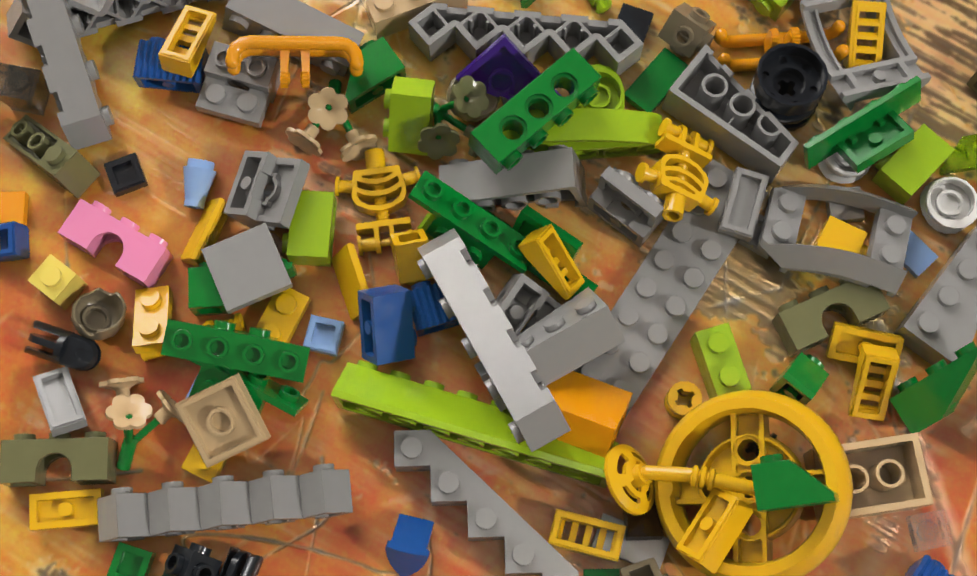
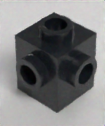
[162,542,222,576]

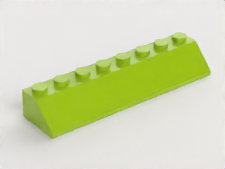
[331,360,619,488]

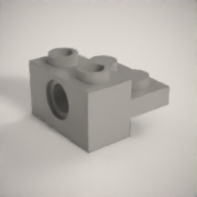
[195,41,280,128]
[223,150,310,231]
[587,166,664,247]
[496,273,561,335]

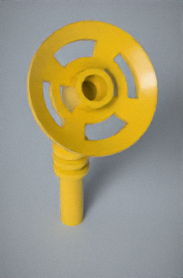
[604,444,755,516]

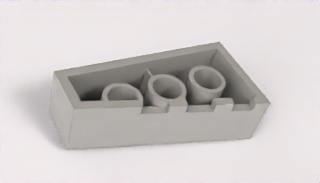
[222,0,364,77]
[661,44,799,184]
[439,145,587,212]
[893,226,977,365]
[474,287,625,412]

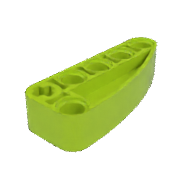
[503,108,662,160]

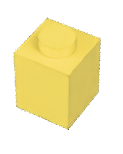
[27,254,88,310]

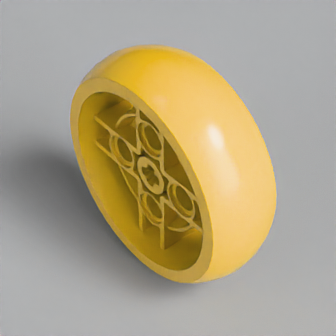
[654,390,853,576]

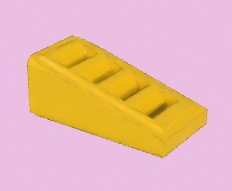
[843,0,887,68]
[158,5,217,78]
[518,224,585,300]
[848,343,901,422]
[548,508,626,562]

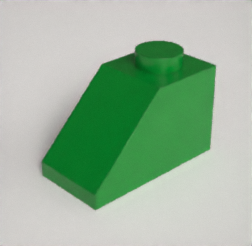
[345,36,406,114]
[769,352,829,405]
[750,454,839,512]

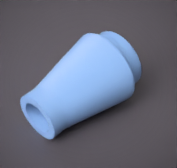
[183,158,217,209]

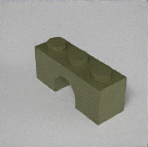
[772,279,890,357]
[0,431,117,487]

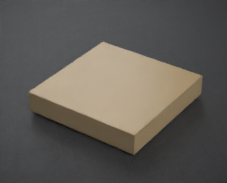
[174,373,271,468]

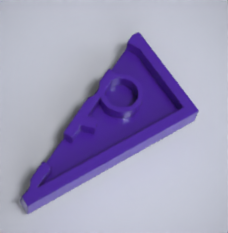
[456,33,562,100]

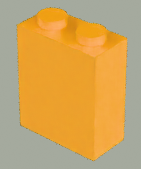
[546,371,633,458]

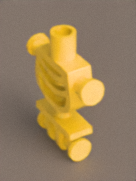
[635,117,720,222]
[335,148,421,256]

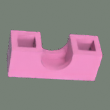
[58,199,174,288]

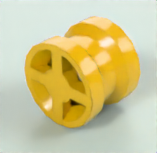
[664,381,702,420]

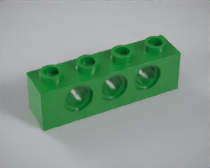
[468,48,602,175]

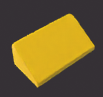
[180,198,229,267]
[332,243,369,321]
[675,488,753,573]

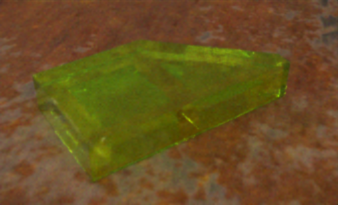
[939,134,977,175]

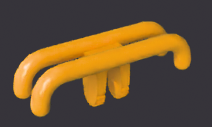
[714,20,849,72]
[225,35,364,88]

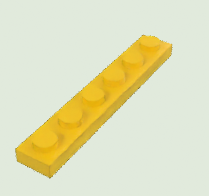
[181,288,311,483]

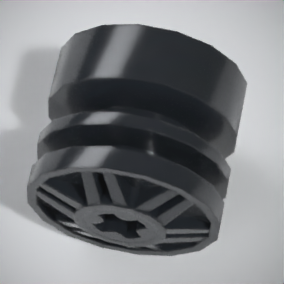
[749,43,829,131]

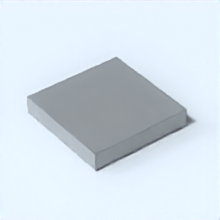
[201,222,293,314]

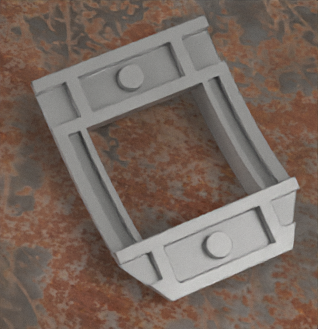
[800,0,931,111]
[757,184,918,297]

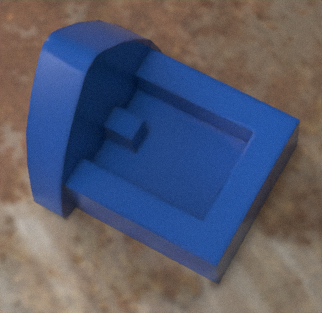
[385,514,434,576]

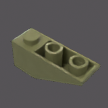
[3,115,101,199]

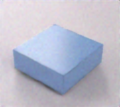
[303,314,345,357]

